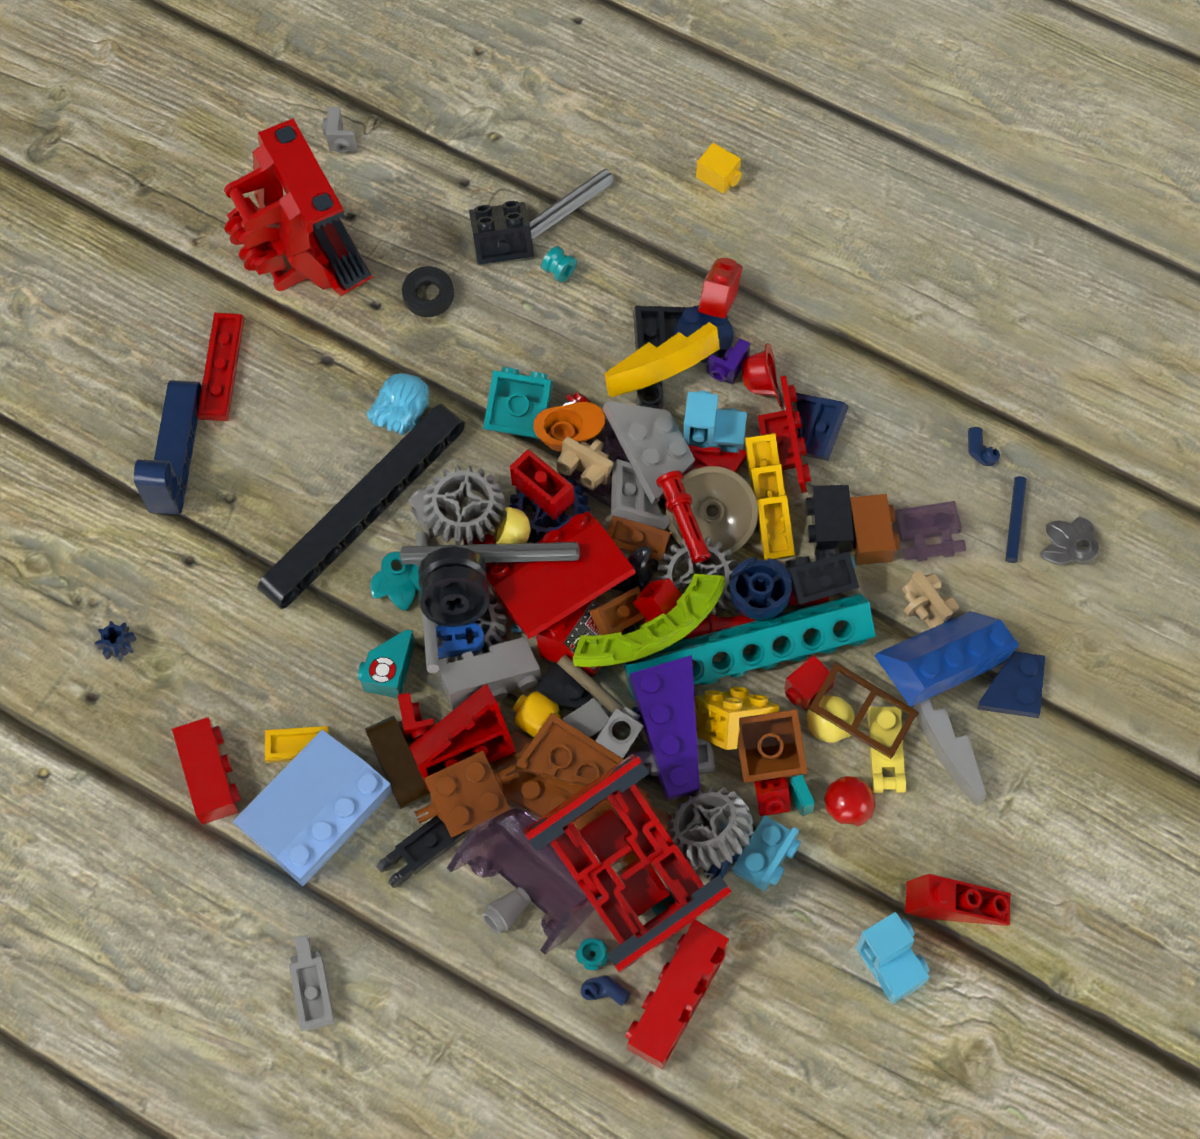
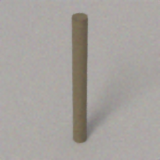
[557,654,649,745]

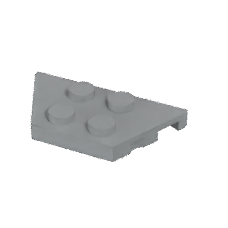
[602,401,695,504]

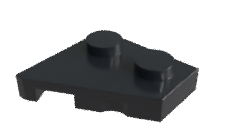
[633,306,689,351]

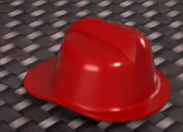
[742,343,784,411]

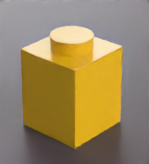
[696,142,742,194]

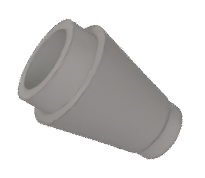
[482,887,531,934]

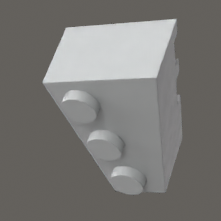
[438,637,541,711]

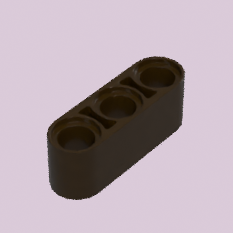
[365,715,430,809]

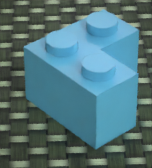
[683,391,747,453]
[856,912,929,1004]

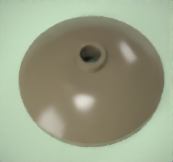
[666,466,758,553]

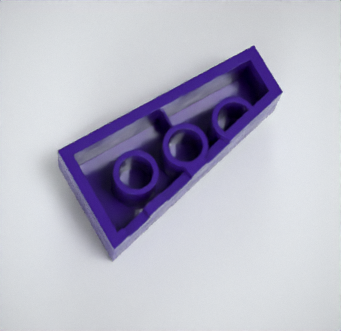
[629,655,700,801]

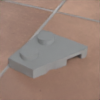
[611,459,670,529]

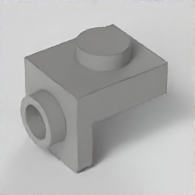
[322,107,357,153]

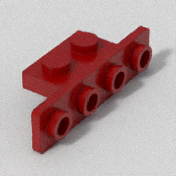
[758,375,812,494]

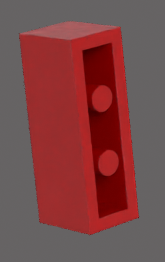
[172,717,241,825]

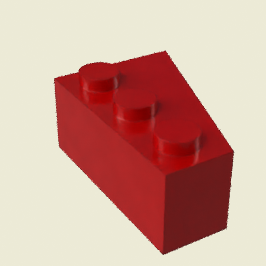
[409,683,516,790]

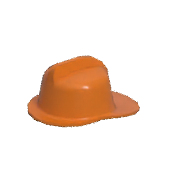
[533,402,605,452]

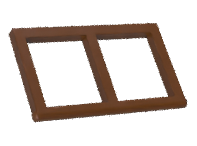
[809,662,919,759]

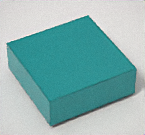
[789,774,815,816]

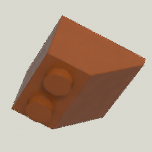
[737,709,808,783]

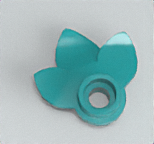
[370,551,420,611]

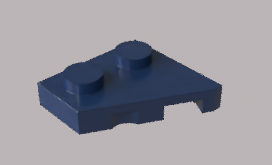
[795,393,849,461]
[977,651,1045,718]

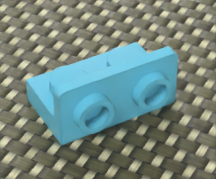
[732,815,801,892]

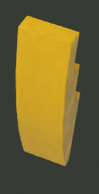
[604,322,720,397]
[744,433,795,560]

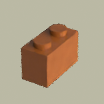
[850,494,900,565]

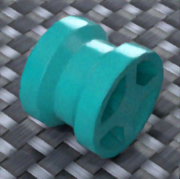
[541,246,577,283]

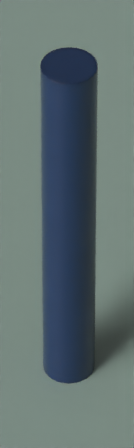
[1005,476,1027,563]

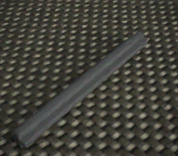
[400,542,580,564]

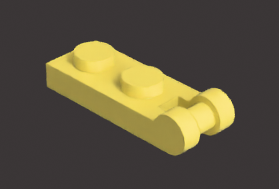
[868,707,906,793]

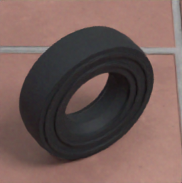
[402,266,454,317]

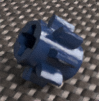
[95,621,137,661]

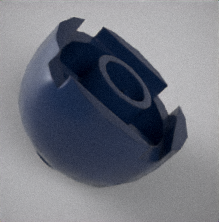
[729,557,792,621]

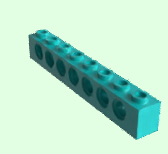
[623,593,876,700]

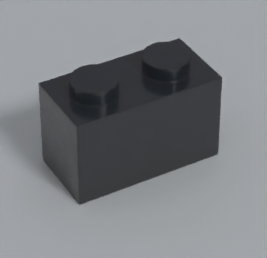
[805,485,854,553]

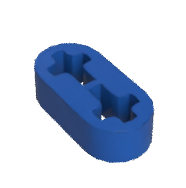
[436,622,485,658]

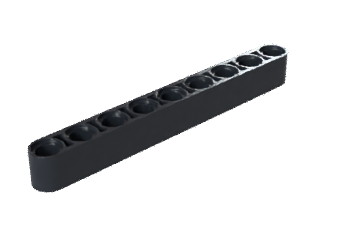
[257,404,465,609]

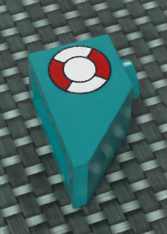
[357,629,415,698]

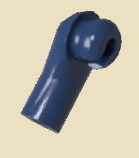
[968,427,1000,467]
[580,975,632,1006]

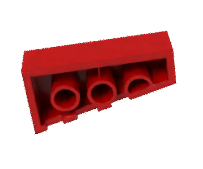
[625,920,729,1070]

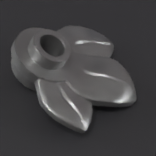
[1040,516,1099,565]

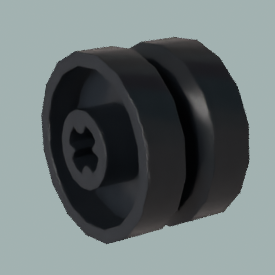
[418,546,490,627]

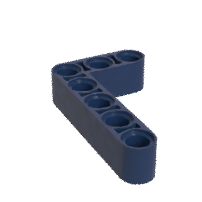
[134,380,202,515]

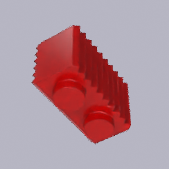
[698,258,743,318]
[510,449,575,520]

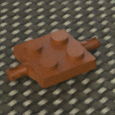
[414,751,520,838]

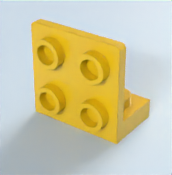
[694,687,779,750]

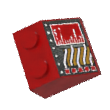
[536,599,625,677]

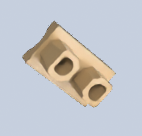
[556,436,614,490]
[902,570,959,629]

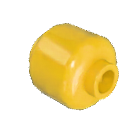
[512,691,561,737]

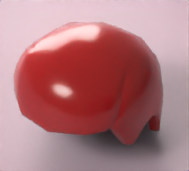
[824,776,876,826]

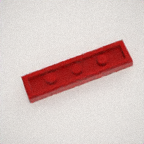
[197,312,244,421]

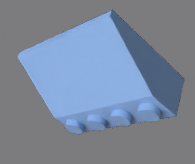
[232,730,392,887]

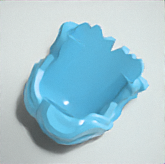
[366,373,429,436]

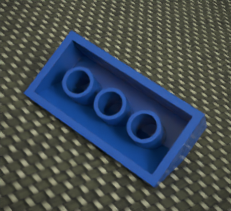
[875,611,1019,707]

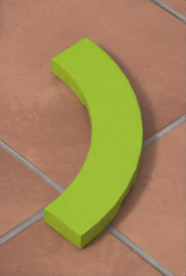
[573,574,726,667]

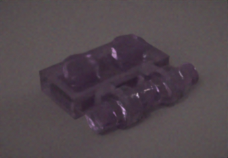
[895,501,966,562]

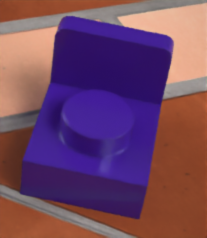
[707,339,750,385]

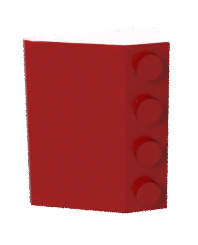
[487,511,636,639]

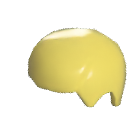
[495,507,531,544]
[806,695,855,743]

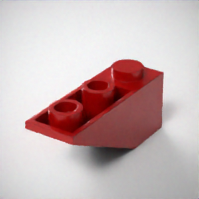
[905,874,1011,926]

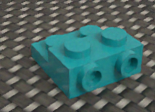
[483,367,554,439]

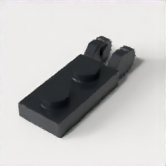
[376,816,467,888]

